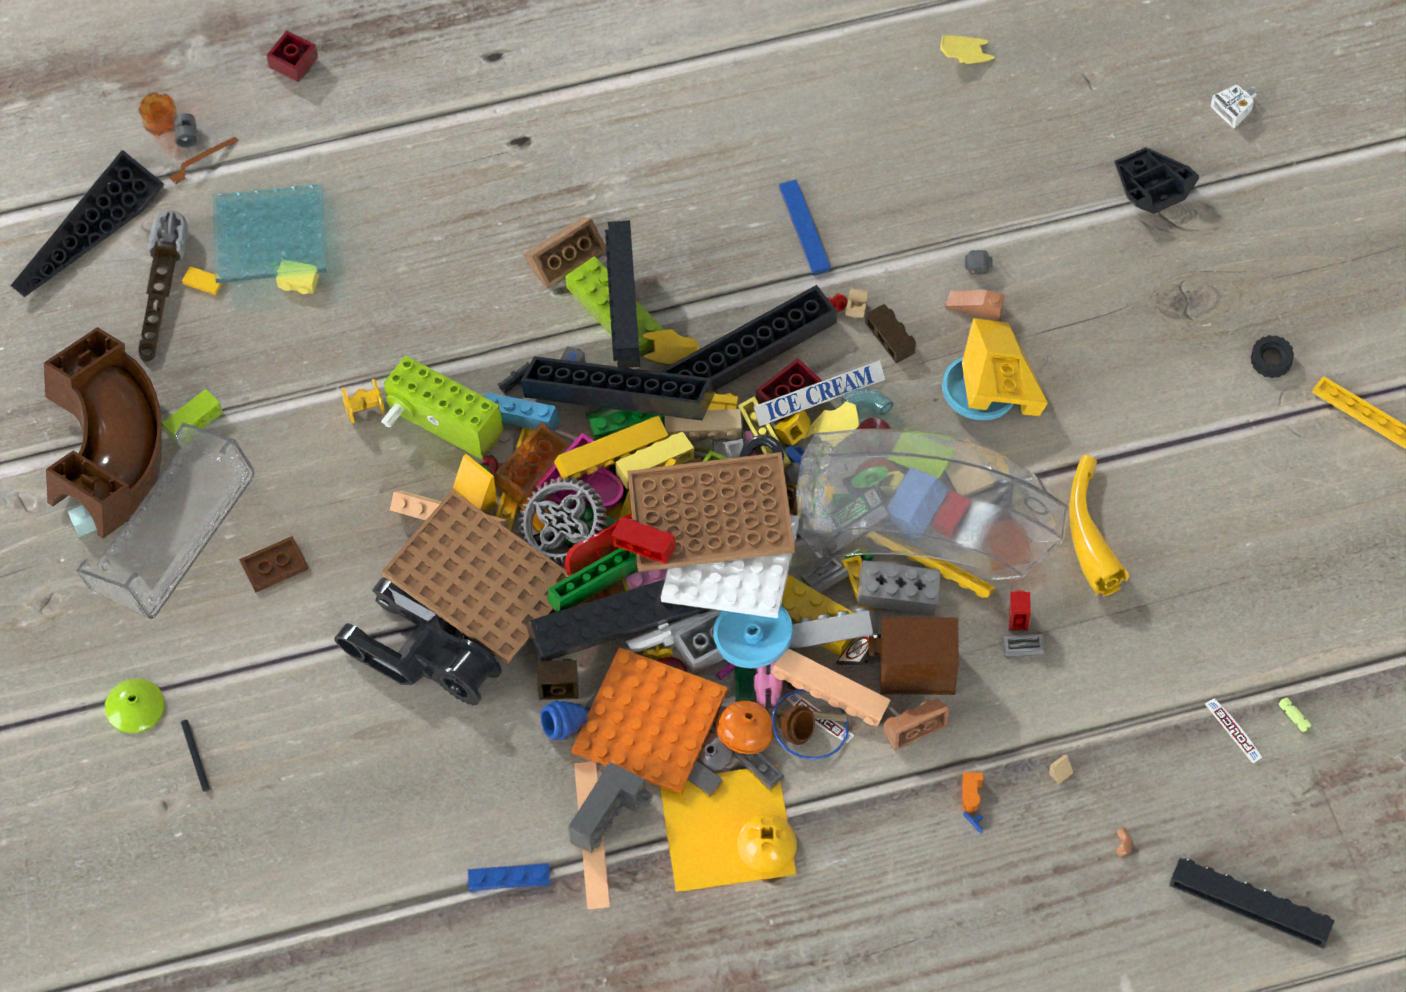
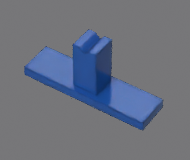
[963,811,983,834]

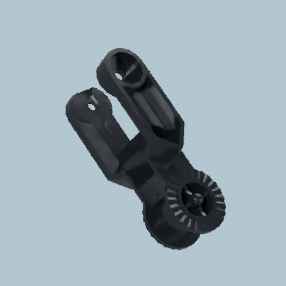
[334,577,502,706]

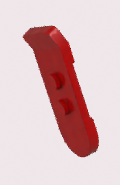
[565,514,632,576]

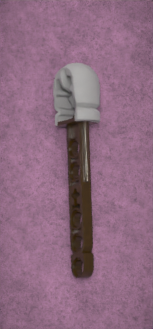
[138,210,188,361]

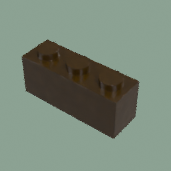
[865,304,916,364]

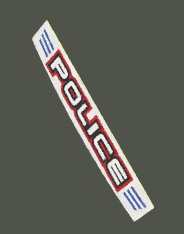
[786,693,854,743]
[1205,698,1262,763]

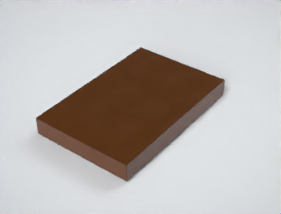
[239,536,308,593]

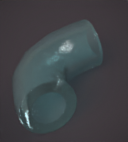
[841,388,894,416]

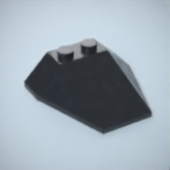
[1114,147,1199,214]

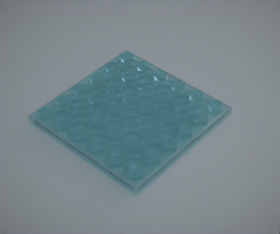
[213,184,327,283]

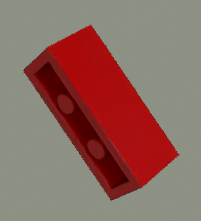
[611,517,676,564]

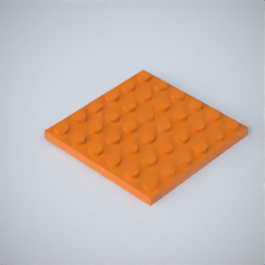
[571,647,728,795]

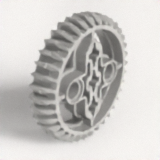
[518,477,607,566]

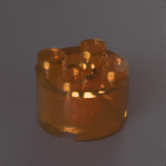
[139,92,177,136]

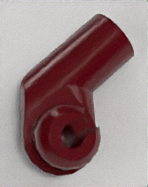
[482,455,499,479]

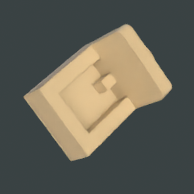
[845,289,868,318]

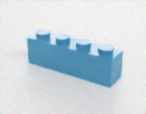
[485,392,560,434]

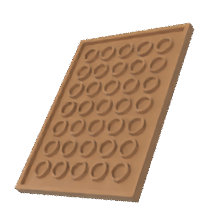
[627,452,795,572]

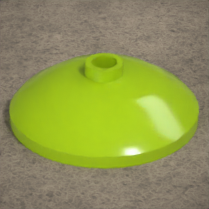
[105,678,165,733]

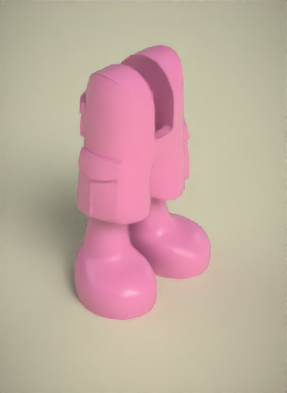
[754,661,783,708]

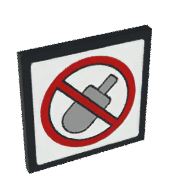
[836,634,881,665]

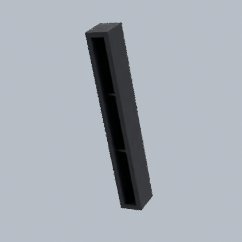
[1169,857,1335,949]

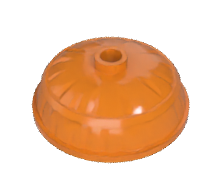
[716,701,775,754]

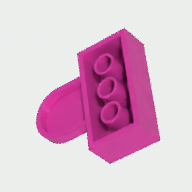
[535,433,624,515]

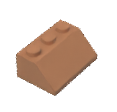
[883,698,949,750]

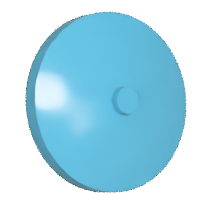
[942,357,1014,420]
[713,605,793,668]

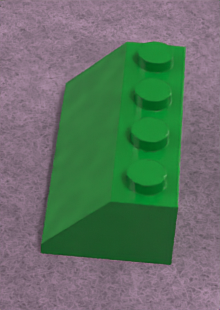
[585,408,665,441]

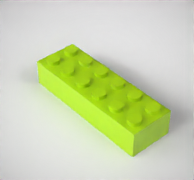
[565,256,664,357]

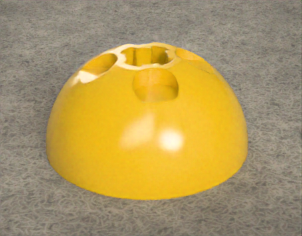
[737,814,797,872]

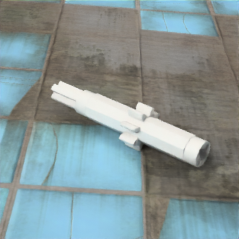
[626,609,719,653]

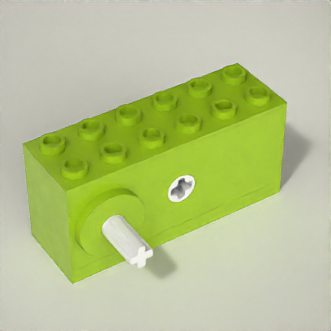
[382,355,504,460]

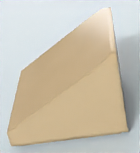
[1049,755,1073,784]

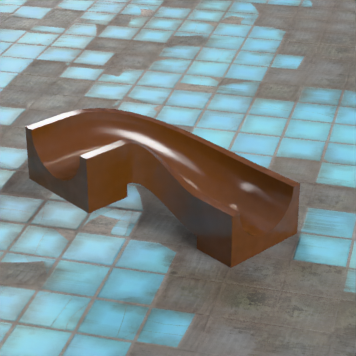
[44,327,162,539]

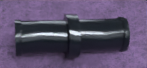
[498,362,530,394]

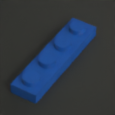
[468,863,550,891]

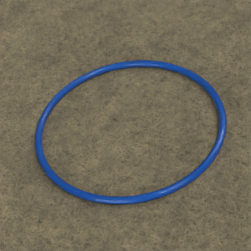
[772,689,849,760]

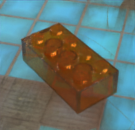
[494,422,571,506]

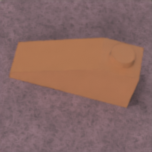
[945,290,1005,321]

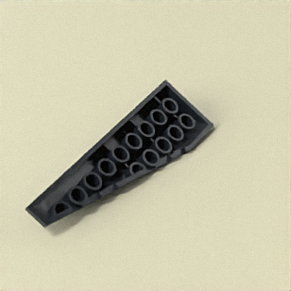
[10,149,165,298]

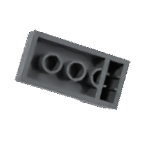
[569,762,653,853]

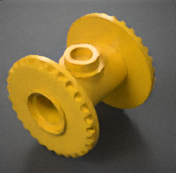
[341,379,385,424]

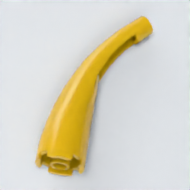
[1069,455,1129,597]

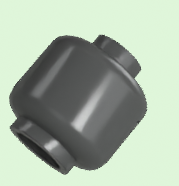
[965,250,993,274]

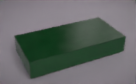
[735,666,755,702]

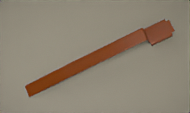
[170,137,239,184]

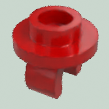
[828,293,848,312]

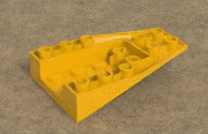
[962,318,1048,416]

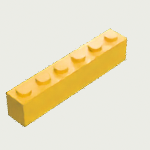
[554,415,669,481]

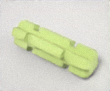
[1279,698,1311,732]

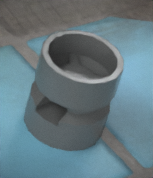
[172,113,199,147]

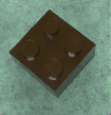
[537,659,579,700]

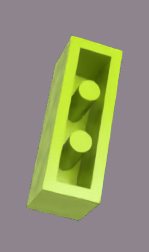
[162,389,223,446]

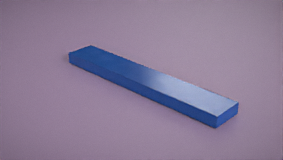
[779,179,830,275]

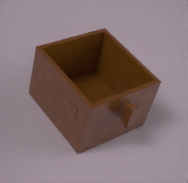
[869,617,959,695]

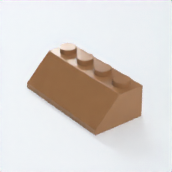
[524,217,606,288]

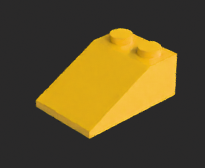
[453,454,498,514]

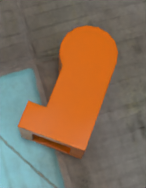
[962,772,983,813]

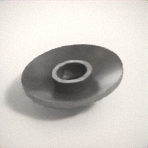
[696,733,733,772]

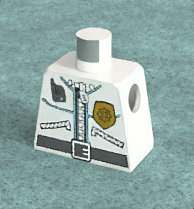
[1211,85,1256,129]

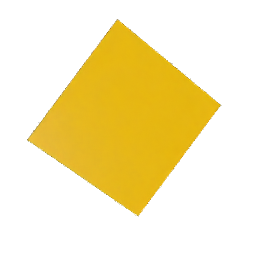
[660,764,797,892]

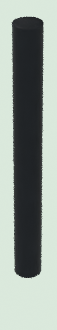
[180,719,210,792]

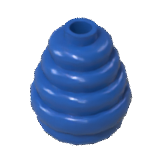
[540,701,588,740]

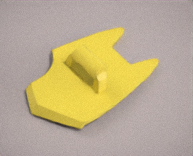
[941,35,995,64]
[803,402,859,454]

